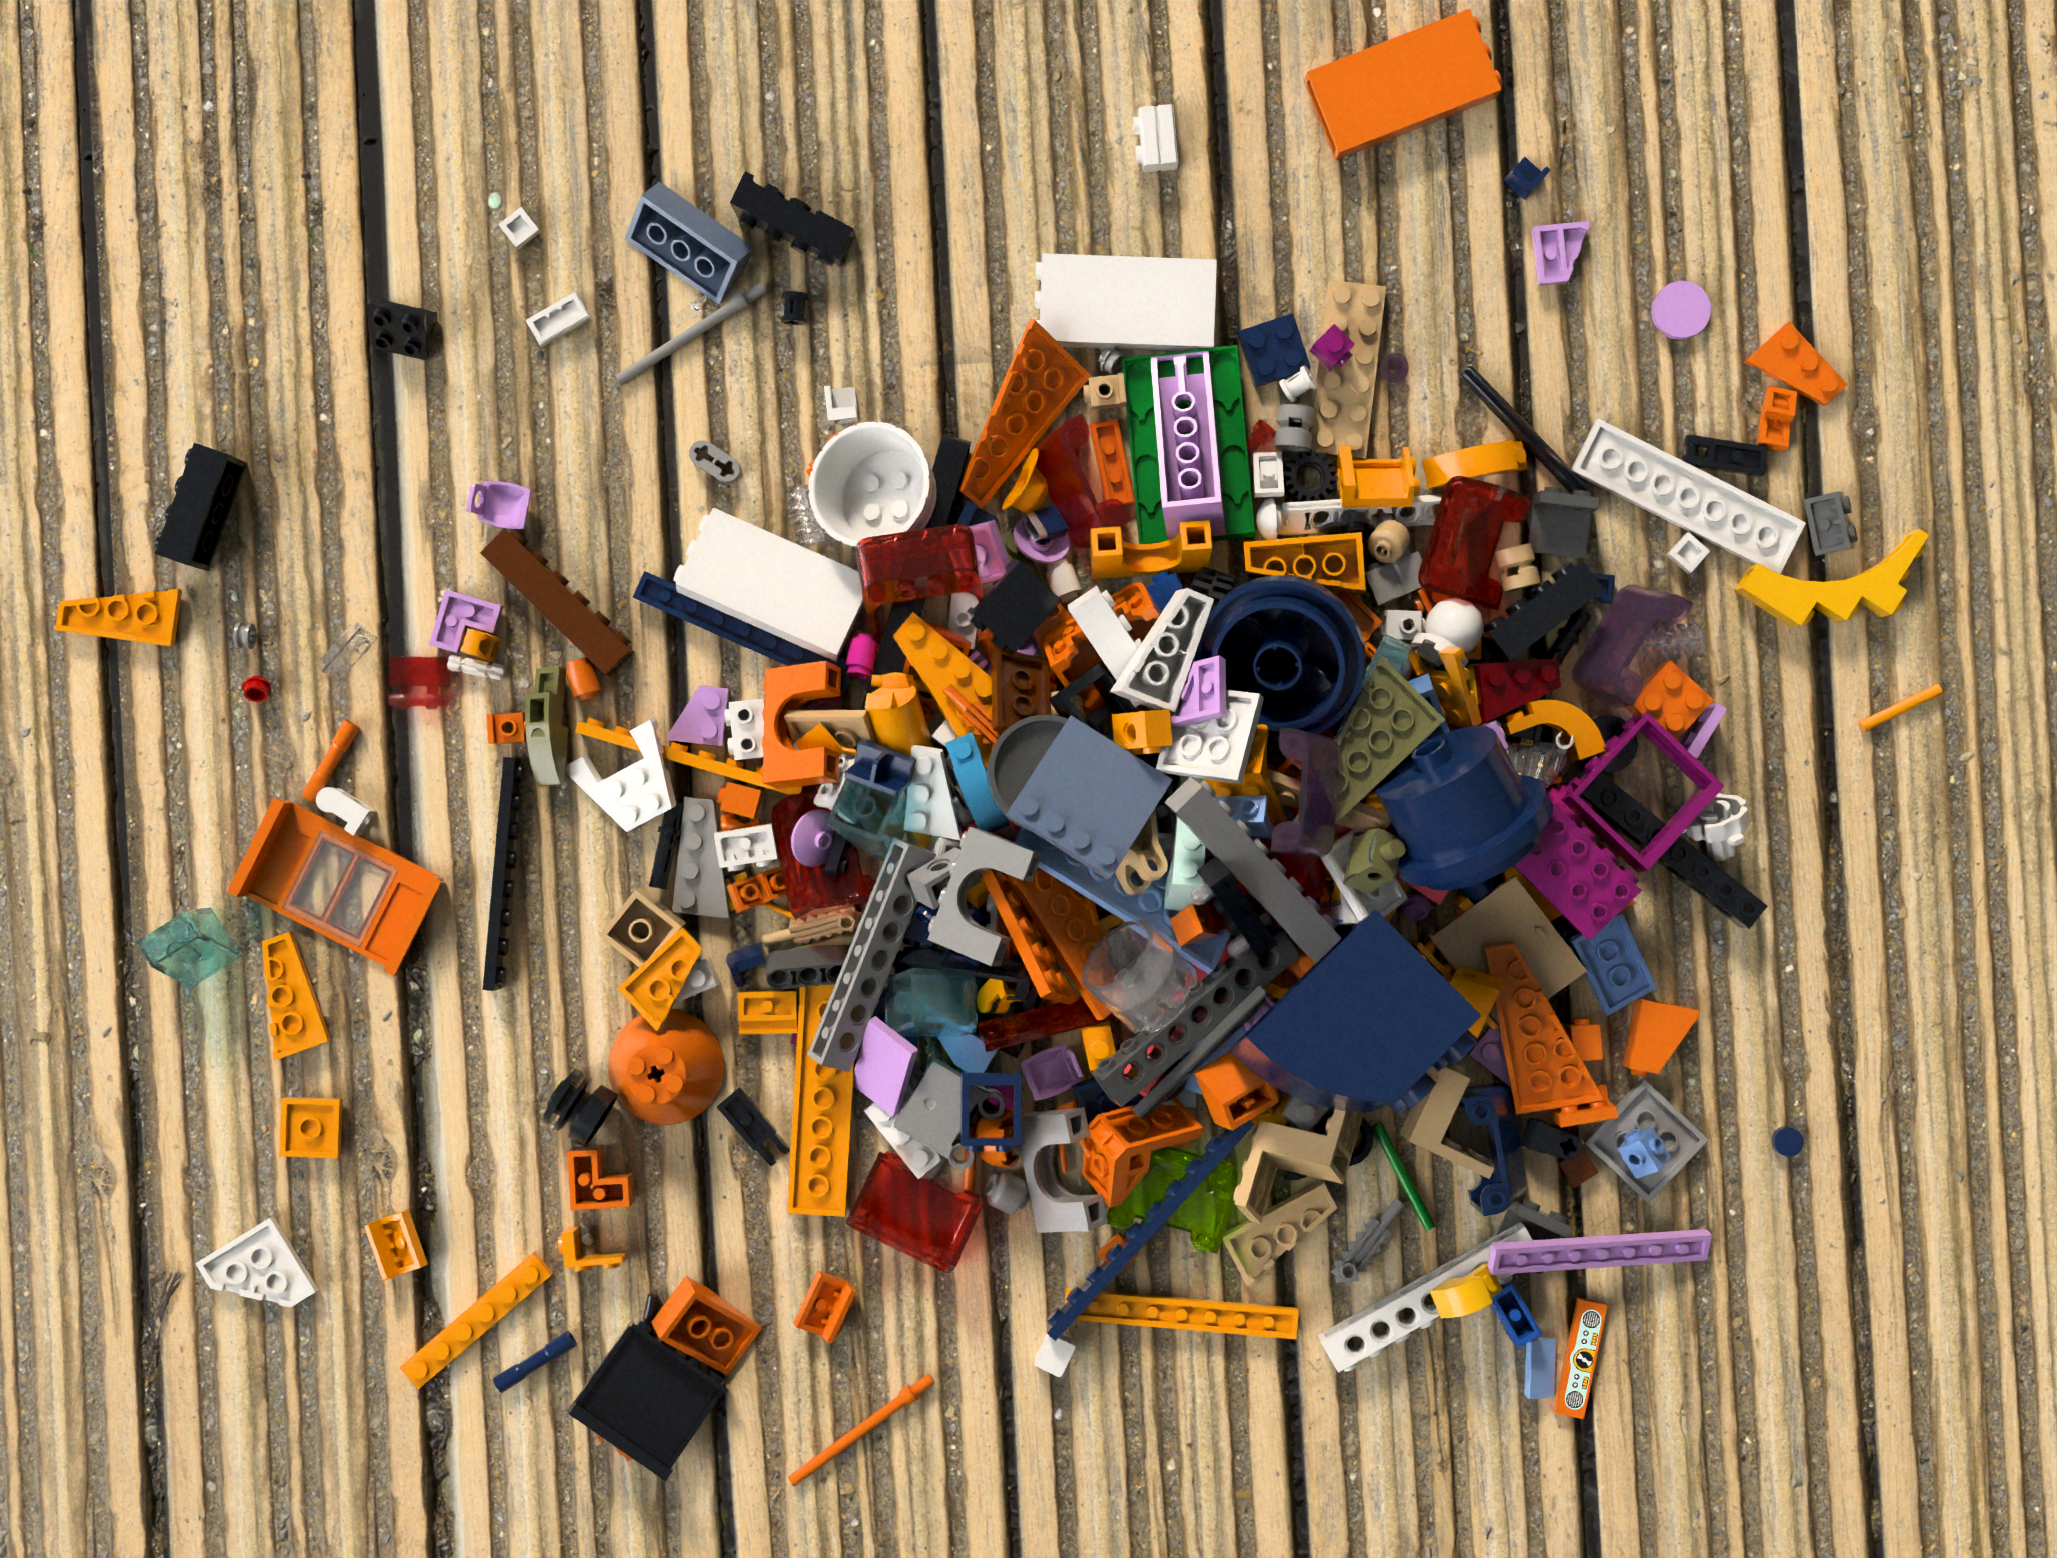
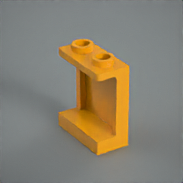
[1336,446,1419,508]

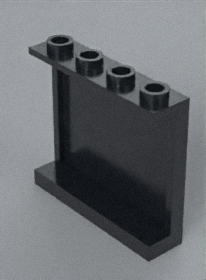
[567,1320,728,1481]

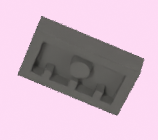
[1803,491,1858,556]

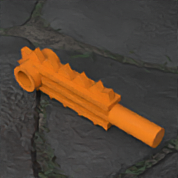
[943,684,1003,752]

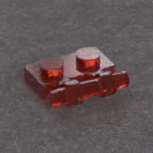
[388,657,450,709]

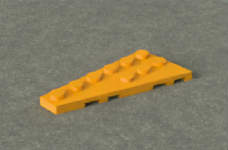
[893,612,992,768]

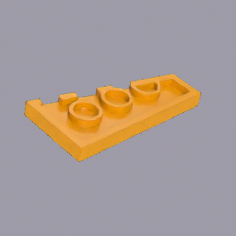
[262,931,331,1061]

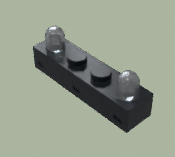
[1190,857,1277,959]

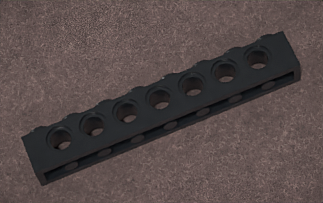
[1560,759,1768,929]

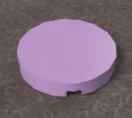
[1651,280,1711,340]

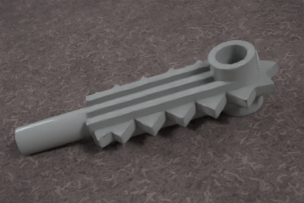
[1330,1198,1405,1287]

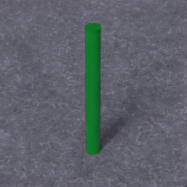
[1372,1122,1436,1231]

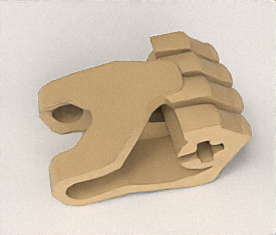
[1115,809,1168,895]

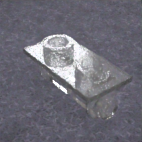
[319,622,377,682]

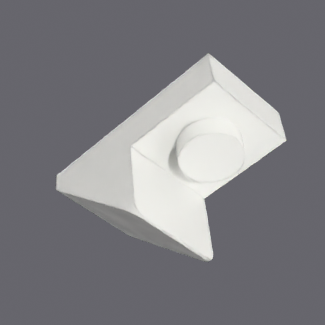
[1253,452,1284,498]

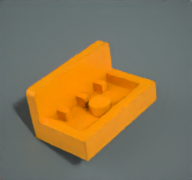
[365,1209,428,1281]

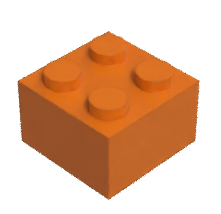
[1622,660,1714,740]

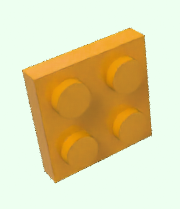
[279,1097,343,1158]

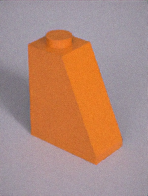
[1622,998,1700,1077]

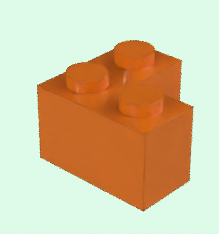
[567,1145,635,1210]

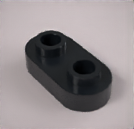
[825,821,857,880]

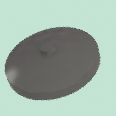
[987,715,1068,831]

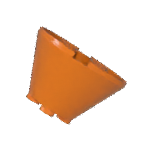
[608,1009,725,1125]

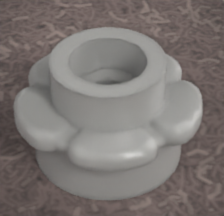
[1098,346,1124,374]

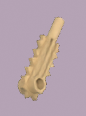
[762,903,862,947]

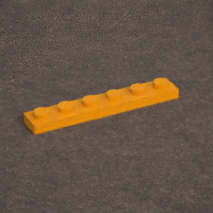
[399,1251,553,1389]

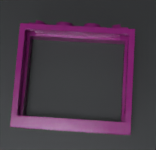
[1561,712,1724,873]

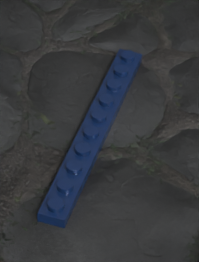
[1046,1119,1254,1341]

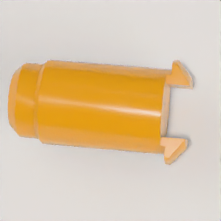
[865,672,934,756]

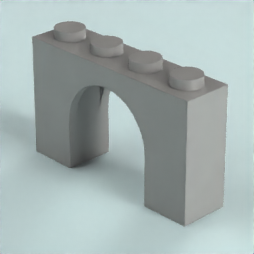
[927,827,1043,966]
[1020,1107,1108,1233]

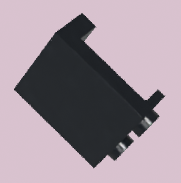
[967,559,1062,653]

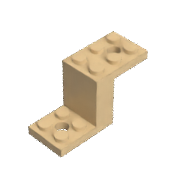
[1400,1063,1494,1179]
[1234,1109,1364,1224]

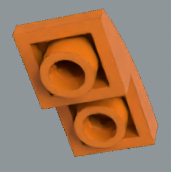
[726,865,795,913]

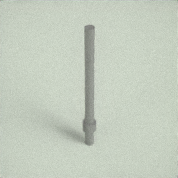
[615,282,767,385]

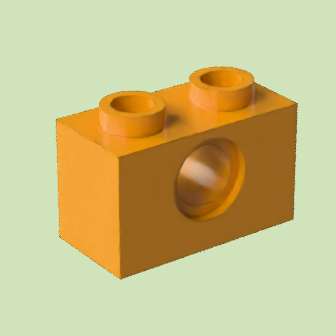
[1112,709,1173,755]

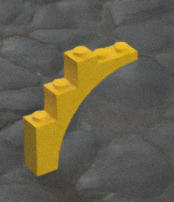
[1734,529,1929,628]

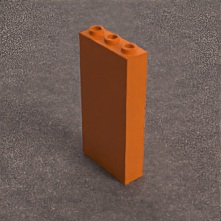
[1304,9,1502,161]

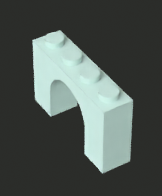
[1164,775,1206,911]

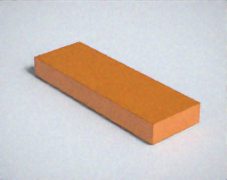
[1089,418,1135,510]

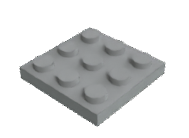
[1583,1079,1708,1203]

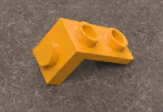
[558,1227,627,1272]

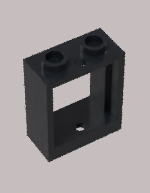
[1048,661,1138,742]

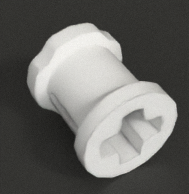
[1279,365,1318,402]

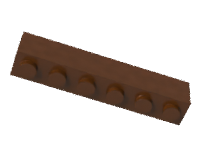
[480,528,634,676]

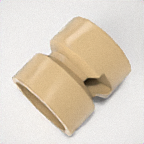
[1494,543,1541,592]

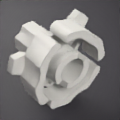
[1680,793,1750,861]

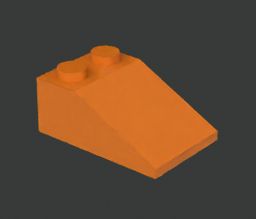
[651,1276,762,1375]

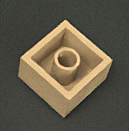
[599,887,686,967]

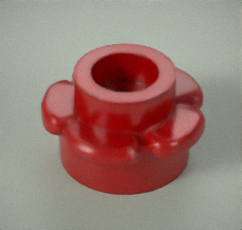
[242,676,271,702]

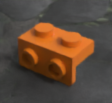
[793,1271,856,1344]

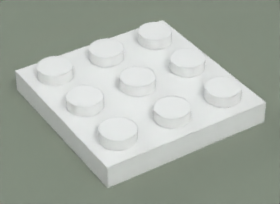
[1156,685,1264,784]

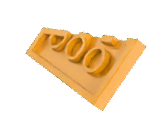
[55,589,182,647]

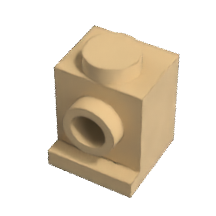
[1083,373,1127,410]

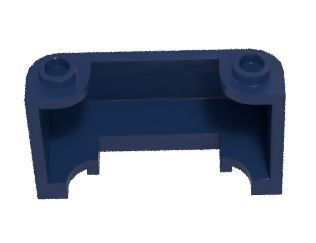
[1458,1083,1527,1216]

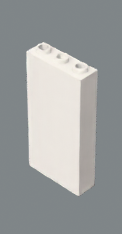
[1034,253,1217,351]
[673,508,873,662]

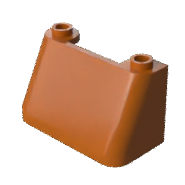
[1043,582,1161,714]

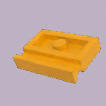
[738,990,798,1035]

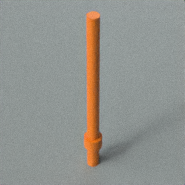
[788,1373,935,1486]

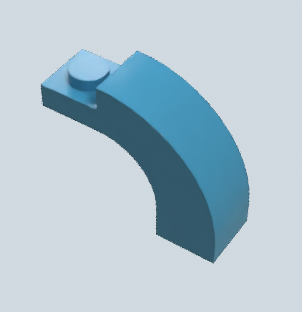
[945,732,1011,833]

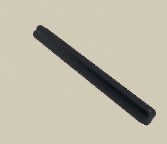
[1460,366,1589,494]

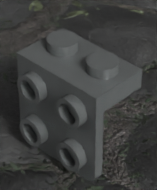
[1528,487,1600,559]
[1496,1198,1573,1274]

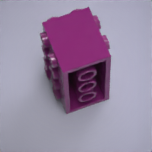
[1513,802,1642,941]

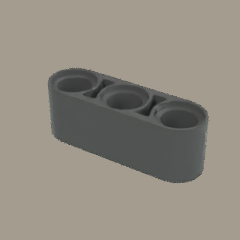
[766,945,848,989]

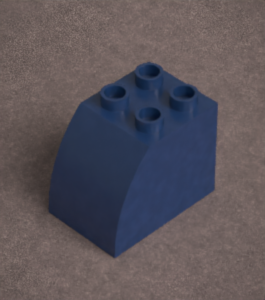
[1229,909,1481,1113]

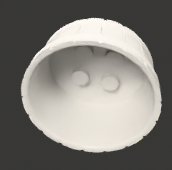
[808,422,937,549]

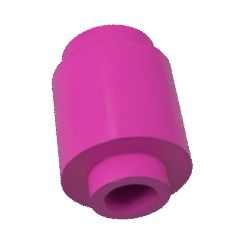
[845,634,878,679]

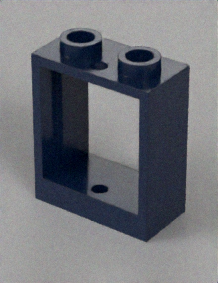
[960,1072,1022,1152]

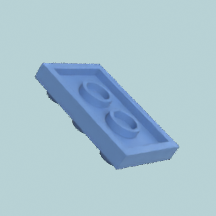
[1568,912,1657,1016]

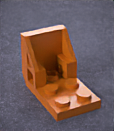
[1082,1098,1203,1208]

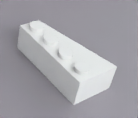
[1067,586,1142,707]
[1110,588,1214,713]

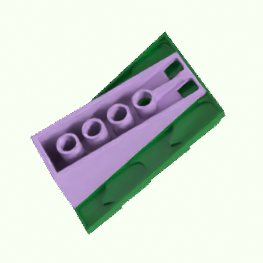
[1122,345,1256,544]

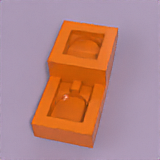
[1756,386,1797,452]

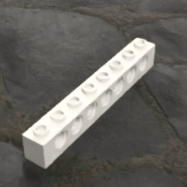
[1318,1222,1533,1373]

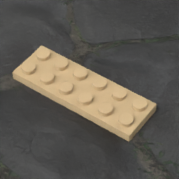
[1308,280,1386,459]

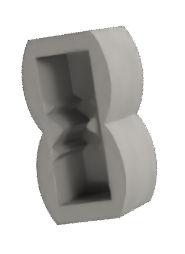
[1365,549,1432,608]

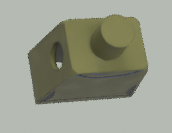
[1342,828,1405,895]

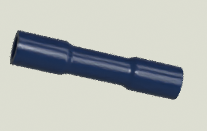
[493,1331,577,1393]

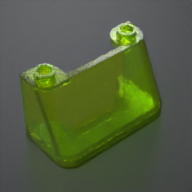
[1106,1146,1238,1254]

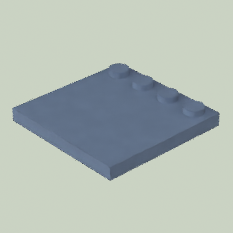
[1006,715,1173,880]

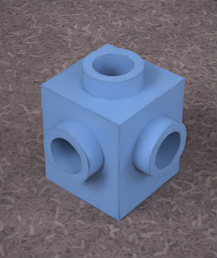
[1618,1127,1671,1179]

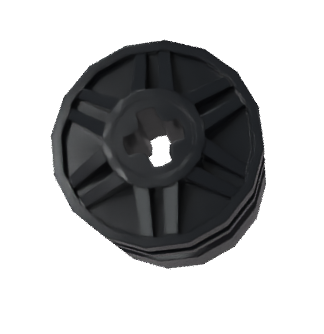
[542,1069,618,1147]

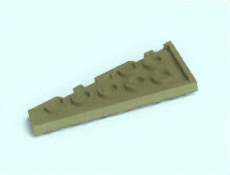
[1293,655,1445,845]

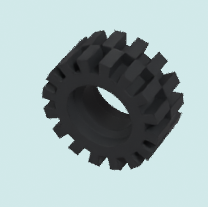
[1283,450,1337,502]

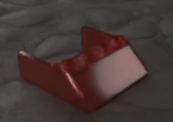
[856,524,986,645]

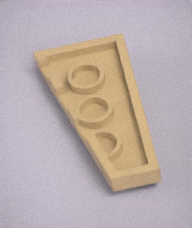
[1220,1180,1337,1287]

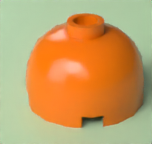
[971,1108,1020,1167]

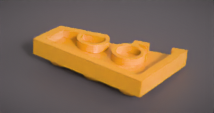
[617,927,703,1031]

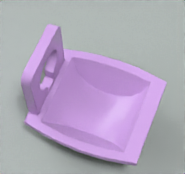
[467,481,532,529]
[1020,1045,1083,1101]

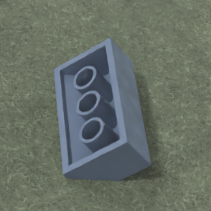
[625,182,754,305]

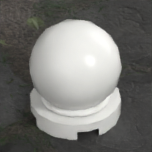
[1410,598,1484,669]

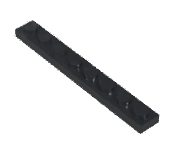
[482,757,525,991]

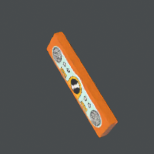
[1553,1297,1608,1419]

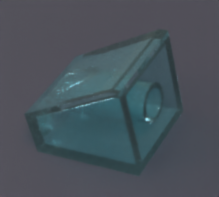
[826,778,907,861]
[136,907,242,988]
[885,968,978,1037]

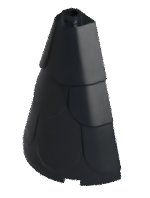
[892,947,1042,1058]

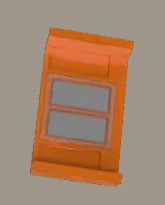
[227,798,444,976]

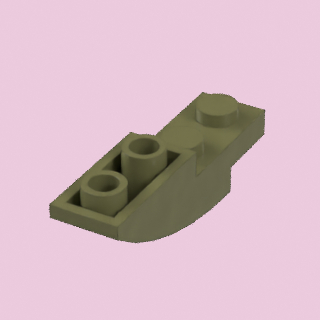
[525,666,569,786]

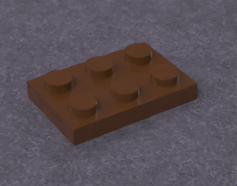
[991,647,1051,733]

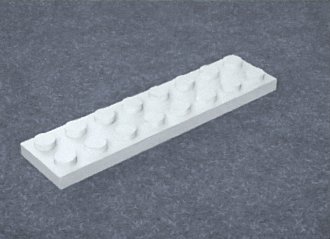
[1571,419,1806,574]

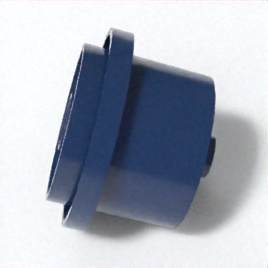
[1195,575,1366,742]
[1375,726,1553,890]

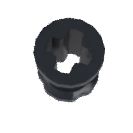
[781,291,808,326]

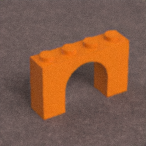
[761,661,841,789]

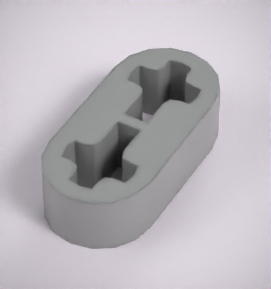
[689,441,741,484]

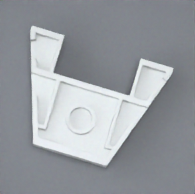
[565,717,676,832]

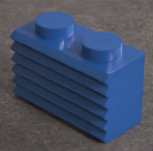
[1490,1280,1542,1347]

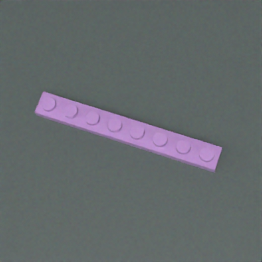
[1487,1229,1712,1275]

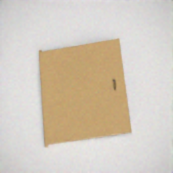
[1428,875,1587,1029]

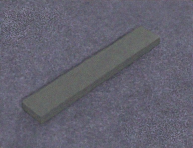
[1132,985,1272,1118]

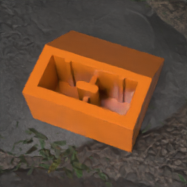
[1194,1051,1279,1131]

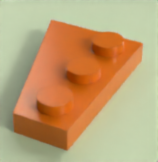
[1743,321,1848,406]

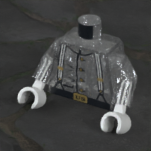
[1483,720,1575,788]

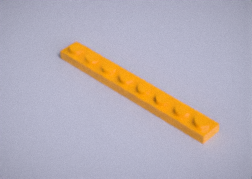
[575,718,805,798]
[1065,1288,1299,1339]

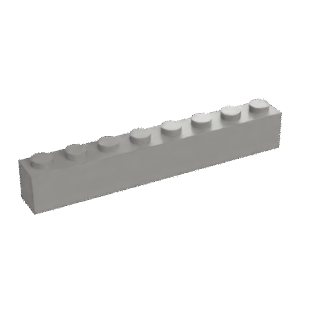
[1164,777,1342,963]

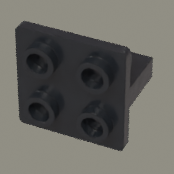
[367,299,437,360]

